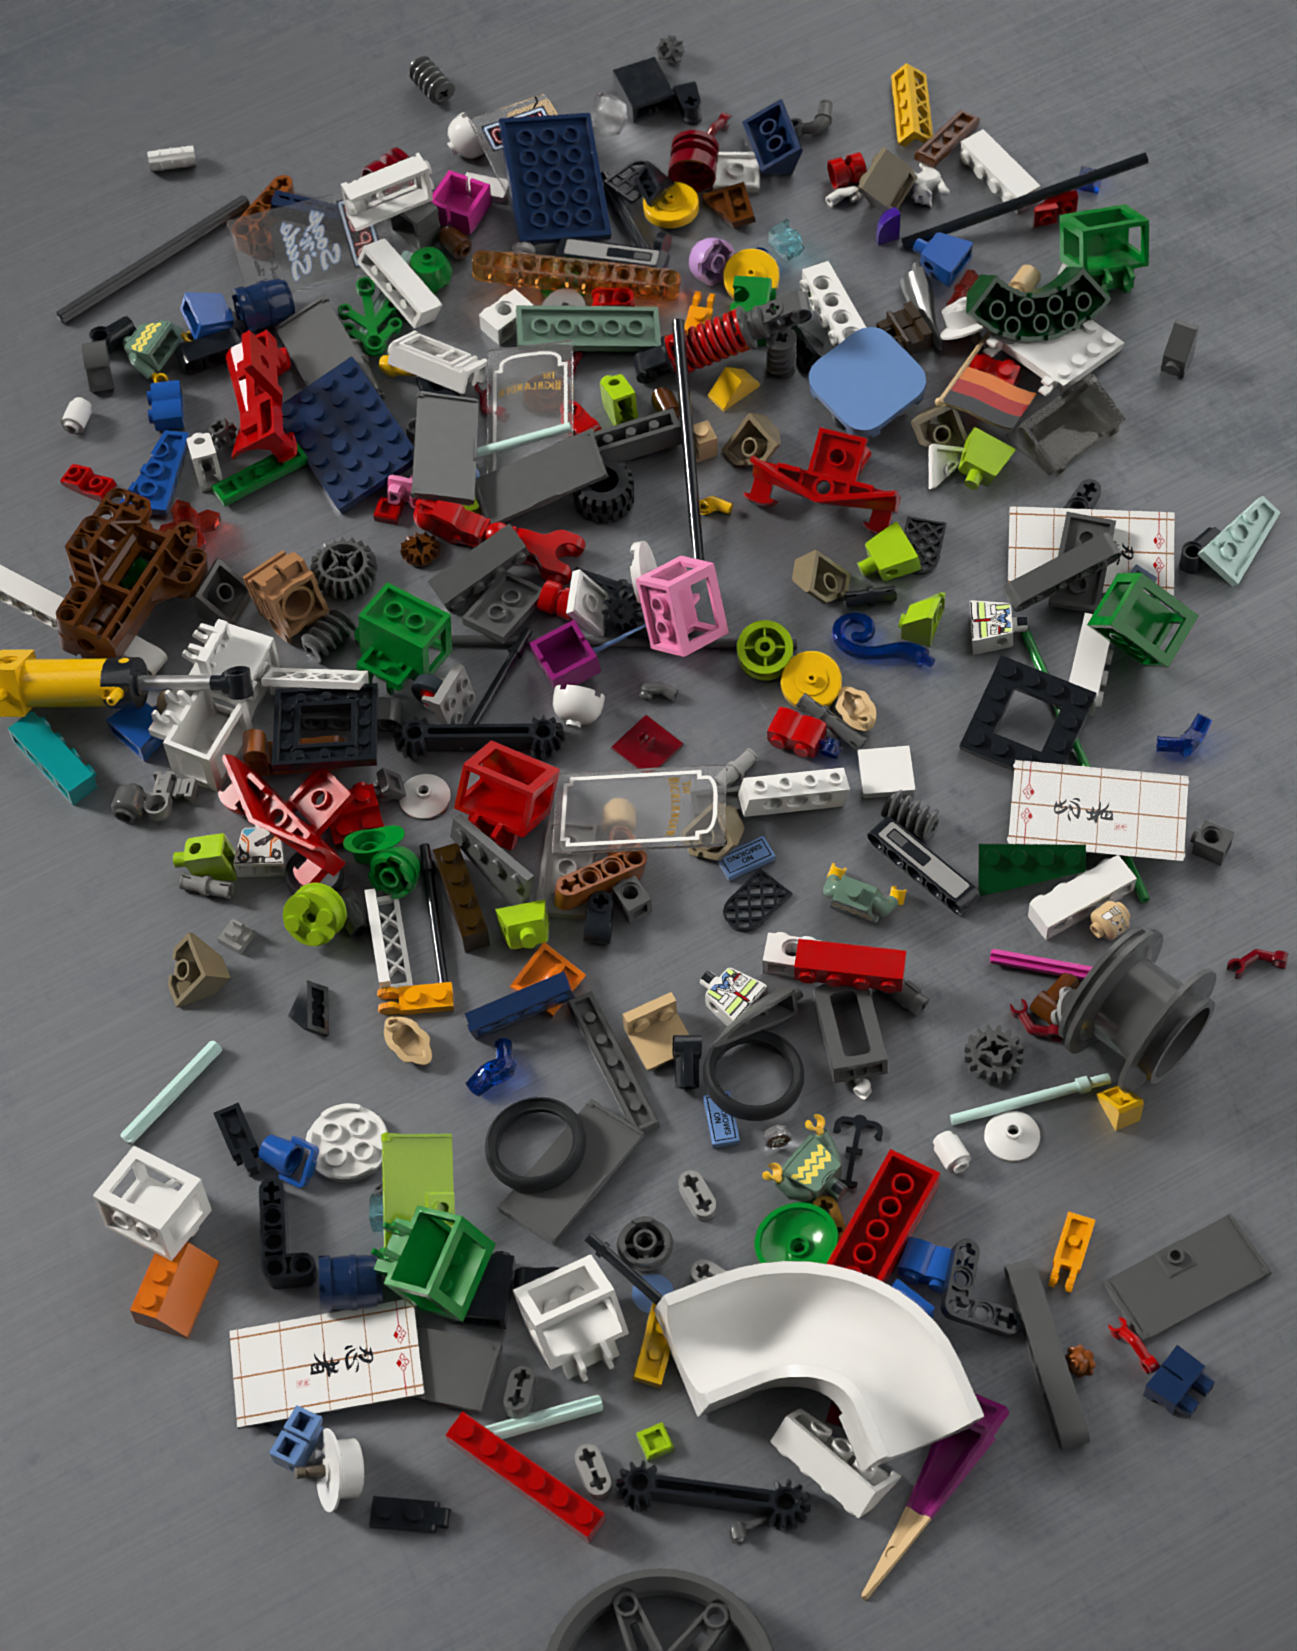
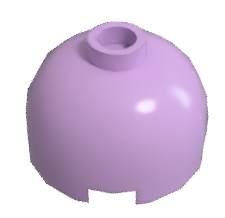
[688,238,735,286]

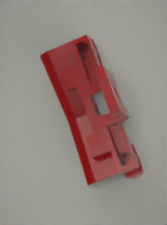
[225,330,297,463]
[743,427,902,535]
[218,754,356,886]

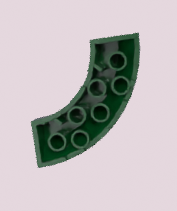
[966,267,1111,342]

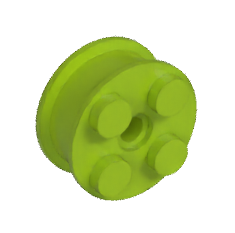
[737,620,793,681]
[283,883,347,946]

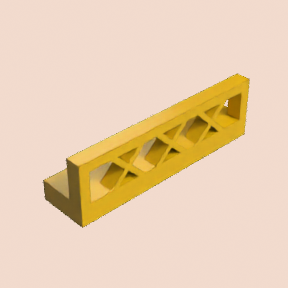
[891,63,933,147]

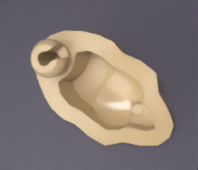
[835,686,877,732]
[384,1017,433,1066]

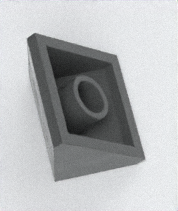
[193,558,250,625]

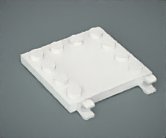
[984,320,1124,396]

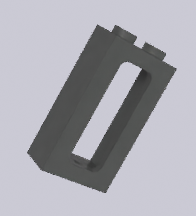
[813,983,888,1083]

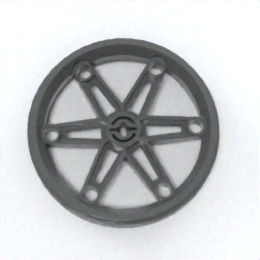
[546,1568,775,1651]

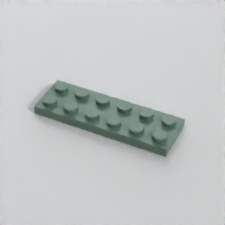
[515,305,661,352]

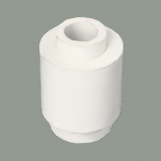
[61,397,92,434]
[933,1131,971,1173]

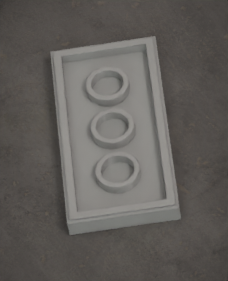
[535,820,599,920]

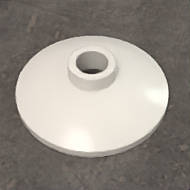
[399,774,451,820]
[984,1110,1040,1162]

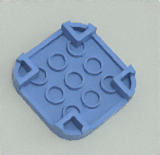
[809,327,926,438]

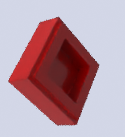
[373,496,405,525]

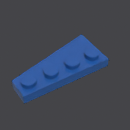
[119,430,190,516]

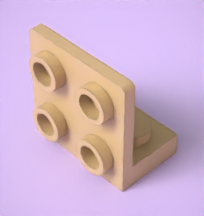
[623,992,689,1071]

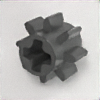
[656,35,685,64]
[207,418,238,449]

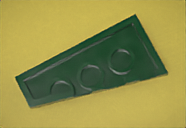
[978,843,1086,897]

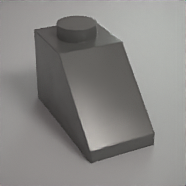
[1161,319,1199,378]

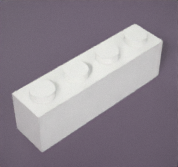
[960,129,1040,214]
[357,238,443,329]
[1069,613,1114,716]
[1028,855,1137,940]

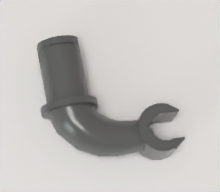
[791,99,833,138]

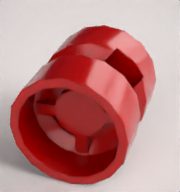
[827,152,867,190]
[537,580,574,621]

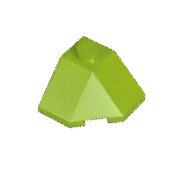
[898,592,946,647]

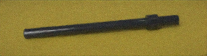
[460,627,533,752]
[419,843,449,983]

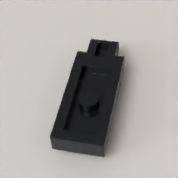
[369,1496,451,1533]

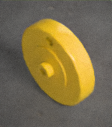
[643,182,699,229]
[723,248,780,299]
[781,651,842,711]

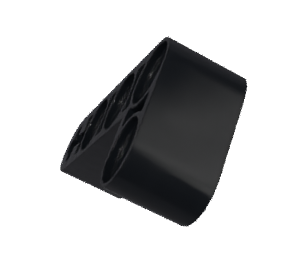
[259,1178,319,1289]

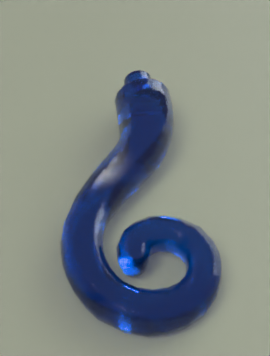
[831,612,935,668]

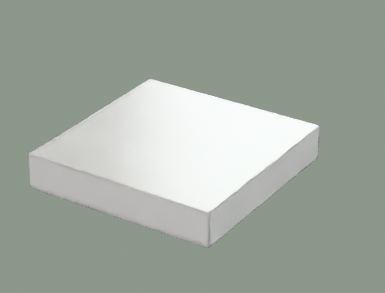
[713,152,760,193]
[566,569,610,637]
[858,746,915,799]

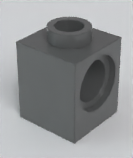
[1190,820,1235,866]
[612,875,652,924]

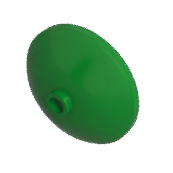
[754,1202,839,1264]

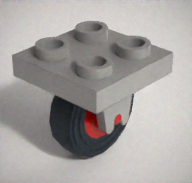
[411,663,476,724]

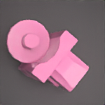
[387,473,417,508]

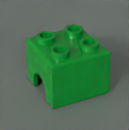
[730,276,776,346]

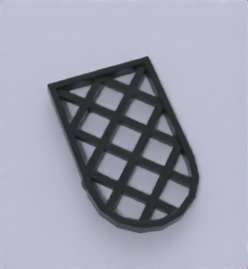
[904,516,947,575]
[723,868,792,932]

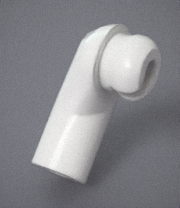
[826,186,862,207]

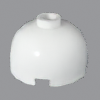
[448,112,490,159]
[553,685,605,729]

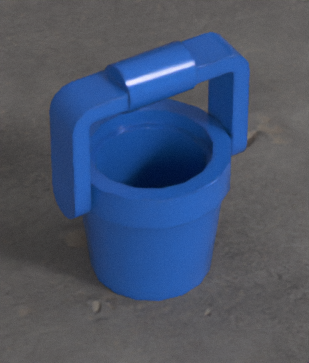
[259,1134,319,1188]

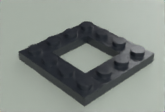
[959,655,1097,771]
[272,683,379,772]

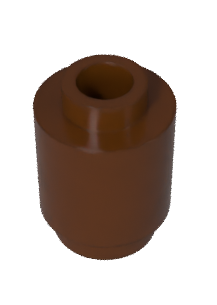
[438,226,472,259]
[651,387,680,419]

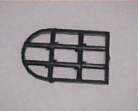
[603,160,660,204]

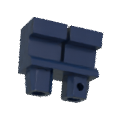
[1143,1345,1215,1418]

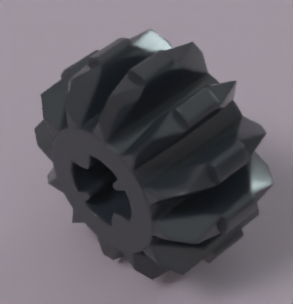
[602,589,644,632]

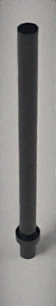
[584,1232,663,1306]

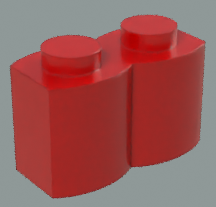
[767,707,827,758]

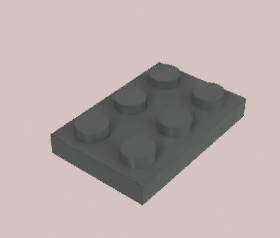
[462,571,542,644]

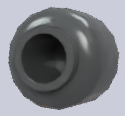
[111,783,147,823]

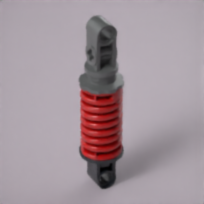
[633,291,812,384]

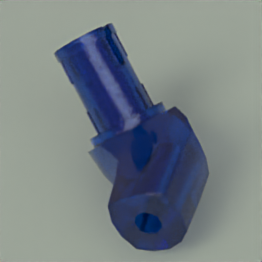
[1156,712,1213,757]
[466,1038,517,1097]

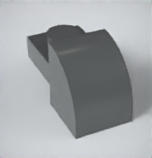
[82,340,114,392]

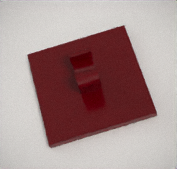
[611,715,684,778]

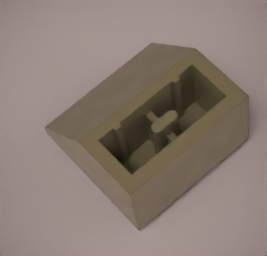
[858,147,918,212]

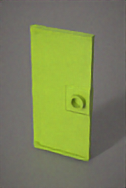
[381,1132,455,1288]

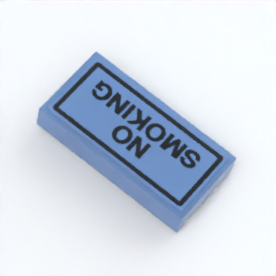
[717,836,775,881]
[703,1091,740,1149]

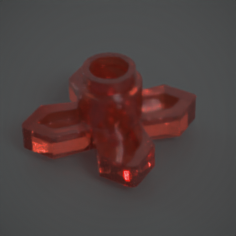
[159,499,221,550]

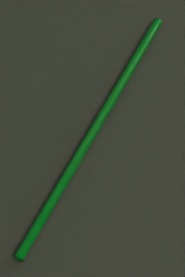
[1020,627,1150,903]

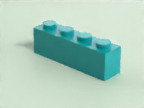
[8,711,98,806]

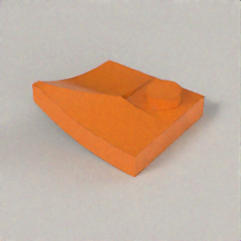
[509,942,586,1018]

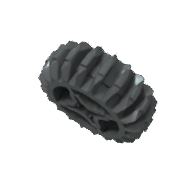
[310,536,378,600]

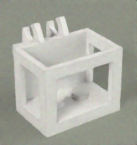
[181,619,280,722]
[148,690,253,792]
[93,1146,212,1261]
[513,1255,629,1382]

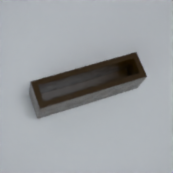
[433,843,490,953]

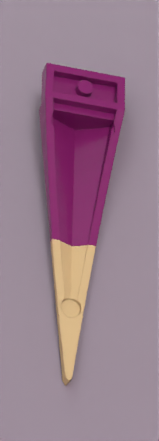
[862,1393,1010,1601]

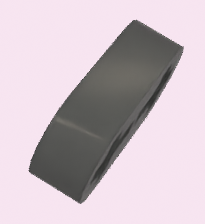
[503,1366,537,1419]

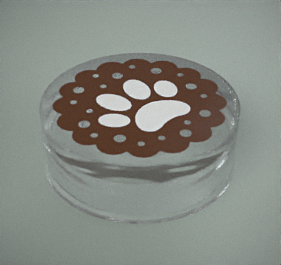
[763,1125,792,1149]

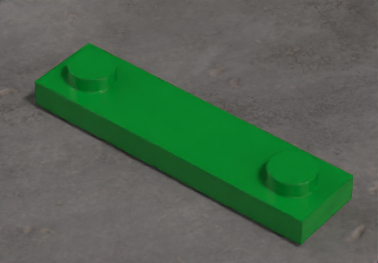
[212,443,308,507]

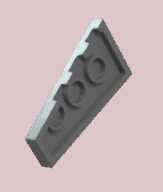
[450,814,534,906]

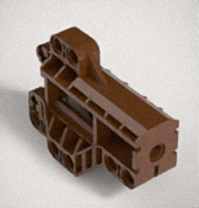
[56,488,208,659]

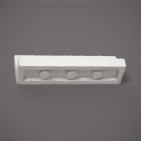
[261,667,369,695]
[364,888,413,989]

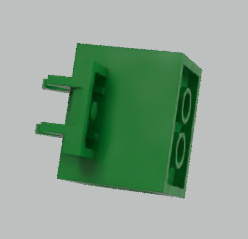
[1060,204,1149,296]
[1087,573,1199,668]
[356,582,452,695]
[371,1206,496,1322]

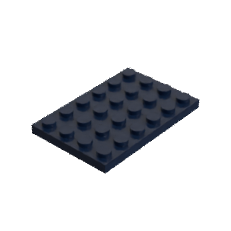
[498,113,612,245]
[281,356,414,514]

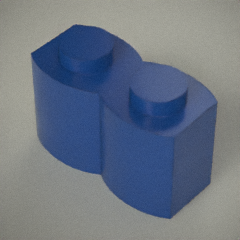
[147,380,185,431]
[898,1237,963,1293]

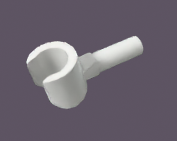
[853,1078,872,1100]

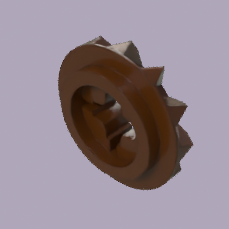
[401,531,440,567]

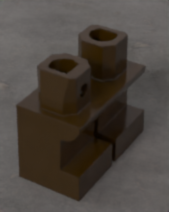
[876,301,933,355]

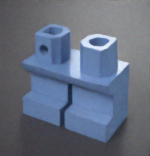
[269,1405,324,1473]

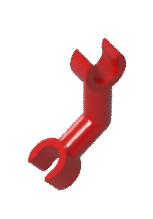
[1108,1317,1160,1374]

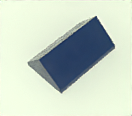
[742,99,803,174]

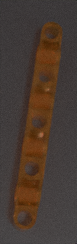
[472,250,681,301]

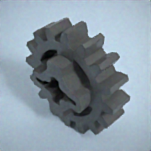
[964,1025,1024,1083]

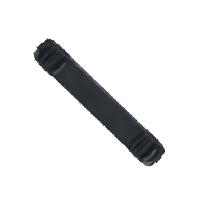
[393,714,566,761]
[615,1460,811,1531]

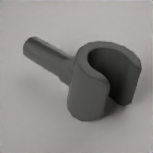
[730,1515,769,1543]

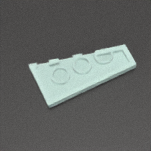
[1198,496,1281,587]

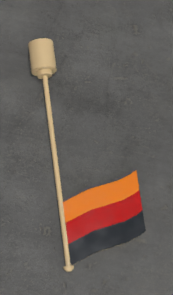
[935,265,1041,431]

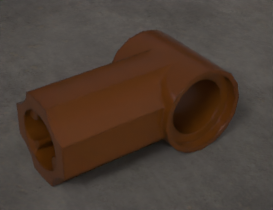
[1029,972,1080,1025]

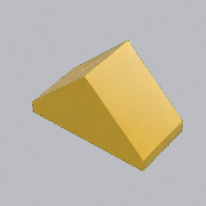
[708,367,760,412]
[1096,1085,1144,1131]

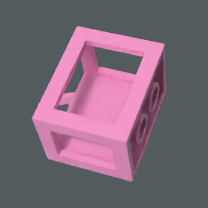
[636,556,729,657]

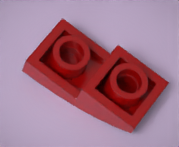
[1033,190,1079,227]
[60,464,117,502]

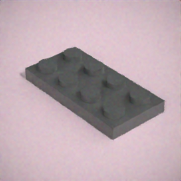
[1048,512,1116,614]

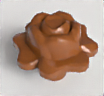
[1065,1344,1096,1378]

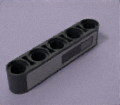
[554,237,671,281]
[867,817,980,916]

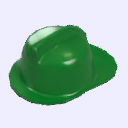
[343,825,405,865]

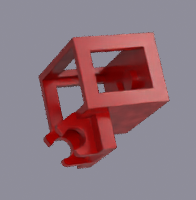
[454,741,560,851]

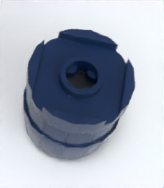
[232,278,295,333]
[318,1254,383,1312]

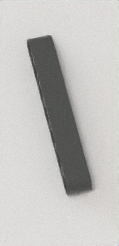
[1004,1259,1090,1450]

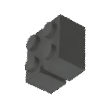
[388,184,441,251]

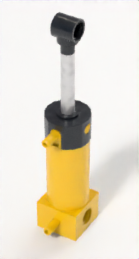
[0,650,254,717]

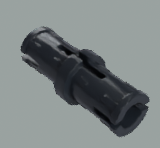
[844,585,897,607]

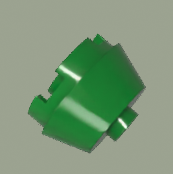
[408,247,453,294]
[368,846,420,899]

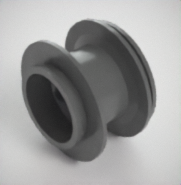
[1058,927,1216,1094]

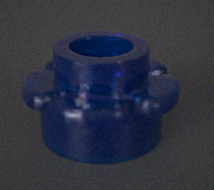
[819,737,844,759]

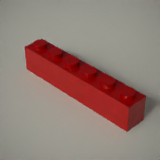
[445,1411,606,1544]

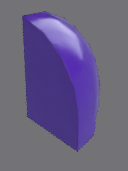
[876,207,901,246]

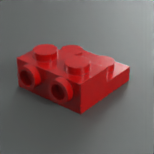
[969,353,1021,386]
[322,782,384,849]

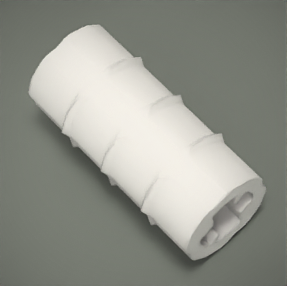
[148,145,196,172]

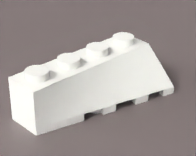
[770,1408,901,1518]

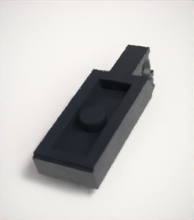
[213,1102,260,1177]

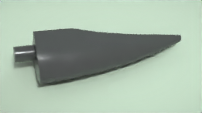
[900,262,943,352]
[713,987,803,1048]

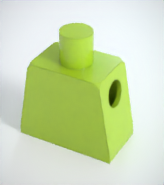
[599,374,639,426]
[958,427,1016,490]
[857,521,921,581]
[173,833,237,881]
[495,899,550,949]

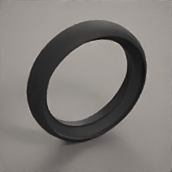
[703,1029,804,1121]
[485,1097,587,1193]

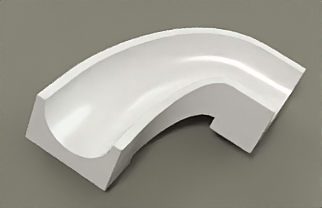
[654,1261,984,1472]

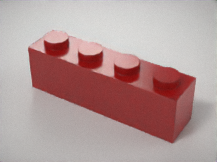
[794,938,907,993]

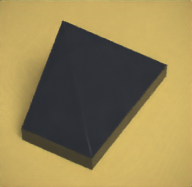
[635,161,676,207]
[790,324,824,373]
[288,980,329,1037]

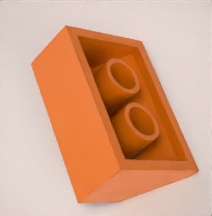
[130,1242,220,1339]

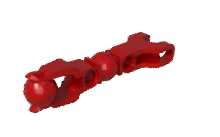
[413,499,586,586]

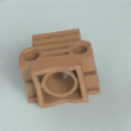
[242,550,330,643]

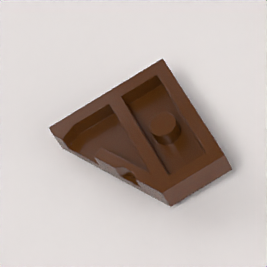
[702,182,756,228]

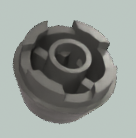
[617,1216,673,1272]

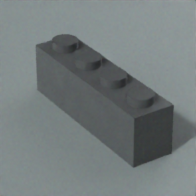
[595,408,682,463]
[428,524,530,611]

